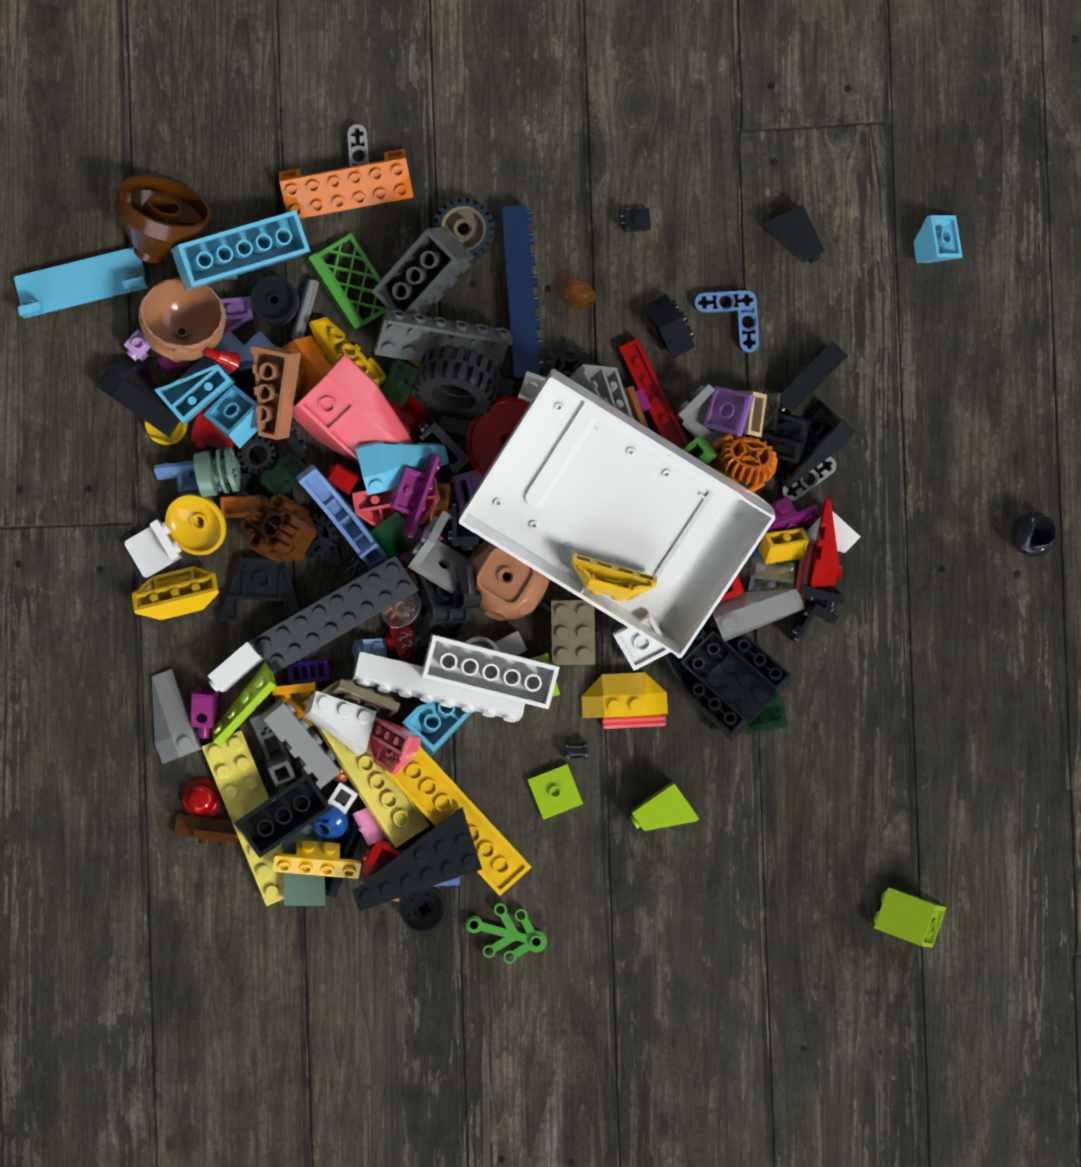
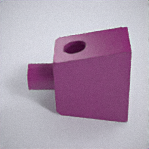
[191,686,218,738]

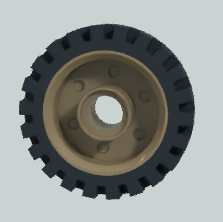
[432,197,495,261]

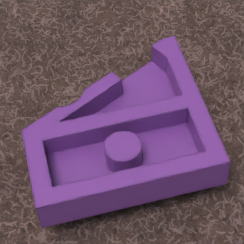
[220,296,254,336]

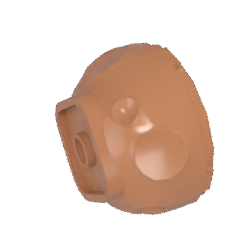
[139,277,226,364]
[468,540,550,621]

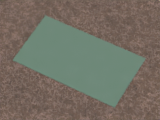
[282,824,326,906]

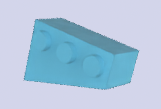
[155,364,235,424]

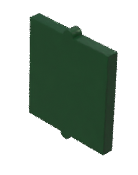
[370,510,421,556]

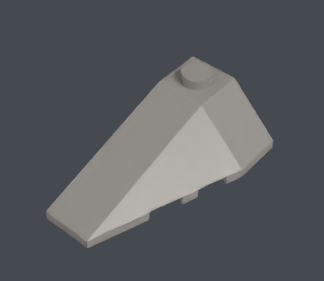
[713,588,805,641]
[152,669,202,764]

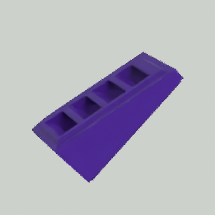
[286,659,332,685]

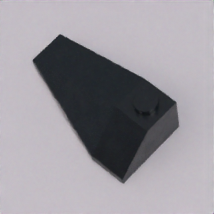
[96,356,181,437]
[775,399,856,488]

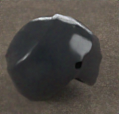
[1011,512,1056,557]

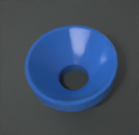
[312,804,348,838]

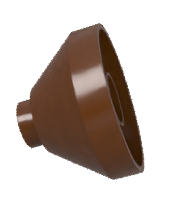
[115,175,211,263]

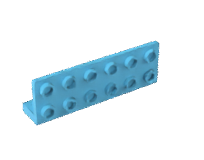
[14,247,149,318]

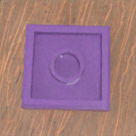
[703,385,754,437]

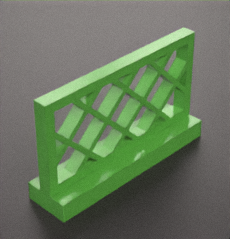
[307,233,389,334]

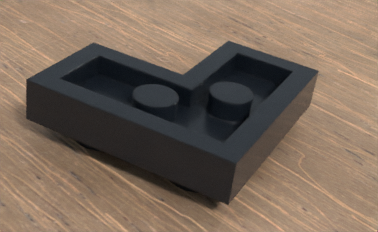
[799,583,845,607]

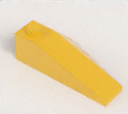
[309,317,388,387]

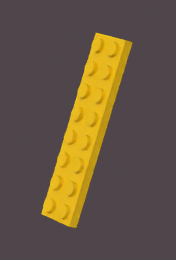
[384,746,532,896]

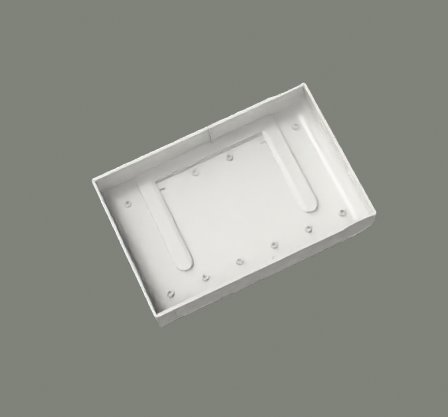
[459,369,775,658]

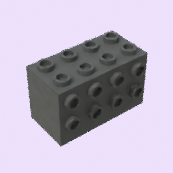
[372,227,474,316]

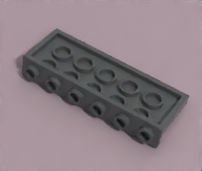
[374,309,513,371]

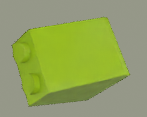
[630,781,699,831]
[874,887,947,948]

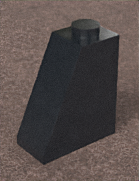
[762,205,824,264]

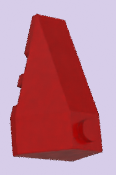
[809,493,842,588]

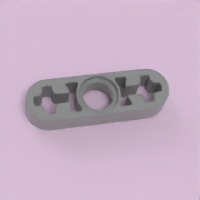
[348,124,369,167]
[782,457,836,501]

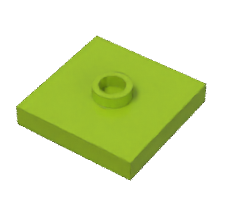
[528,764,583,820]

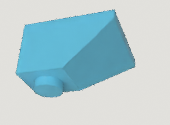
[914,215,963,263]

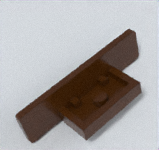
[174,814,241,847]

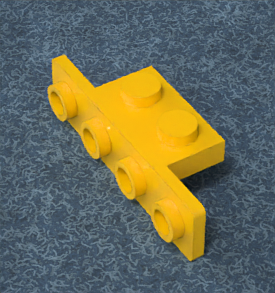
[273,840,361,879]

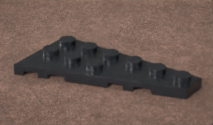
[352,807,482,911]

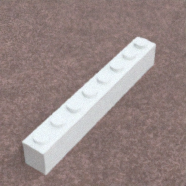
[352,652,525,722]

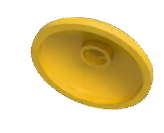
[165,494,227,555]

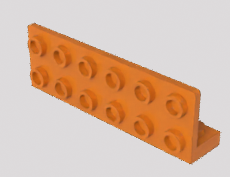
[279,149,413,219]

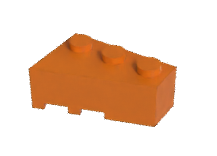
[281,335,331,397]

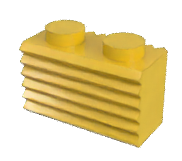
[758,527,810,565]

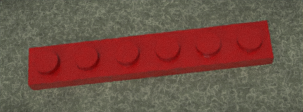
[618,338,689,450]

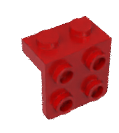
[360,840,403,875]

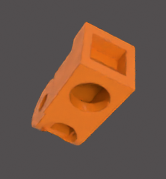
[430,482,451,523]

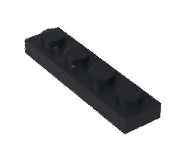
[325,810,362,898]

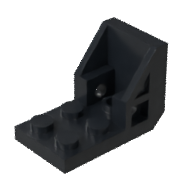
[409,557,470,647]

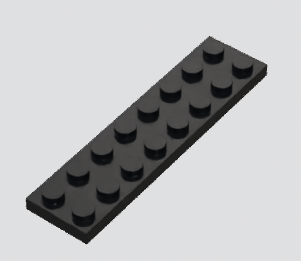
[250,553,419,674]

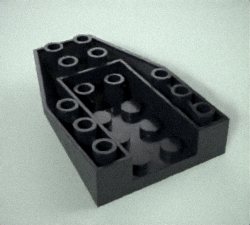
[664,618,791,742]

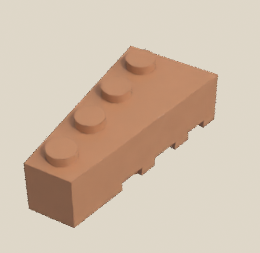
[250,344,301,440]

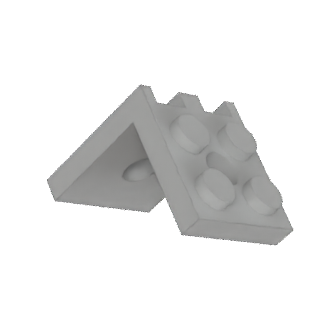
[676,384,726,445]
[408,511,469,594]

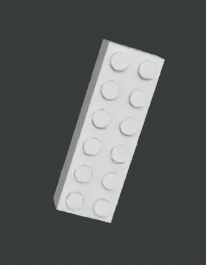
[421,634,560,709]

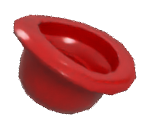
[183,778,222,818]

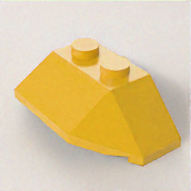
[571,553,657,602]
[132,566,219,620]
[581,672,668,718]

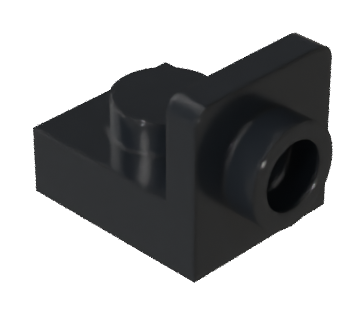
[620,208,651,232]

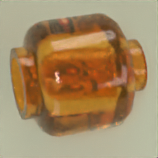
[564,279,595,311]

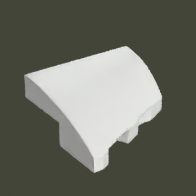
[806,511,861,553]

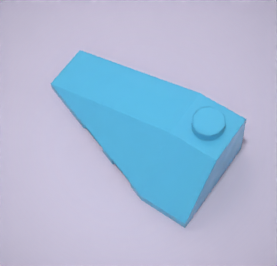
[356,441,449,495]

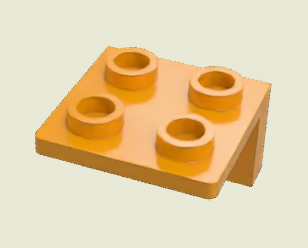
[272,682,318,726]

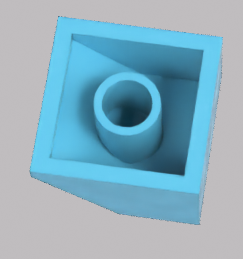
[203,384,258,449]

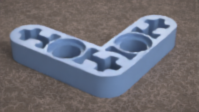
[694,291,759,353]

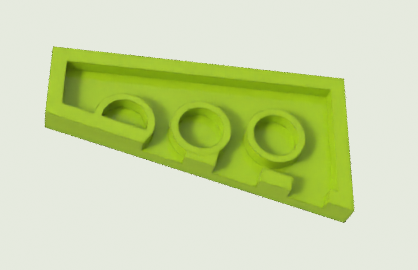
[211,662,276,746]

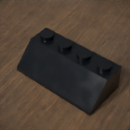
[234,773,332,858]

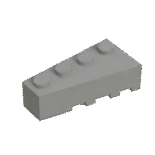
[261,698,340,789]

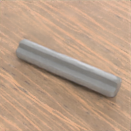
[291,279,319,340]

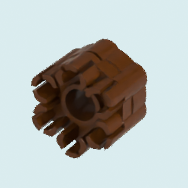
[240,494,317,563]

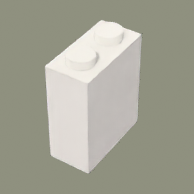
[208,642,264,692]

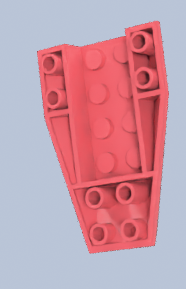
[292,354,416,465]

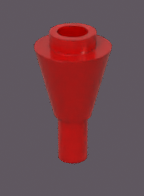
[203,347,240,373]

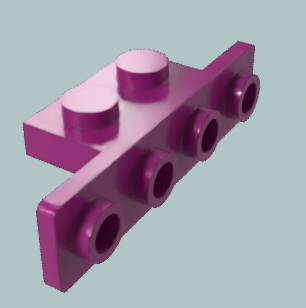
[390,453,441,538]
[758,496,820,545]

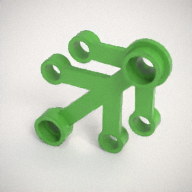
[465,903,547,964]

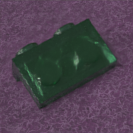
[744,695,788,735]

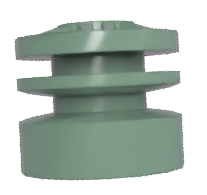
[193,446,241,498]

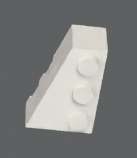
[304,691,377,757]

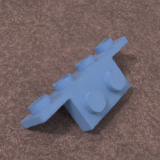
[154,456,242,496]

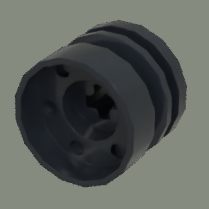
[400,887,448,932]

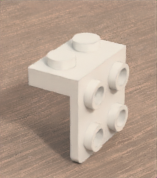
[125,520,182,578]

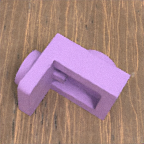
[124,330,151,362]

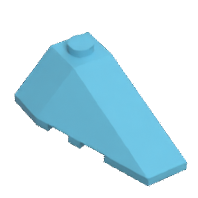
[402,701,471,757]

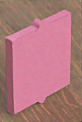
[353,808,386,846]

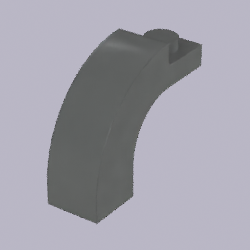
[249,709,296,787]

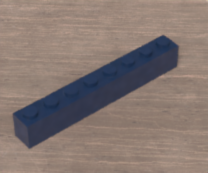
[501,205,544,380]

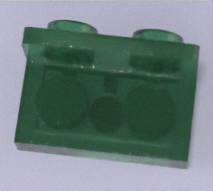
[381,358,419,407]
[260,452,308,496]

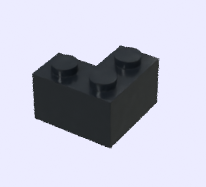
[643,294,695,359]

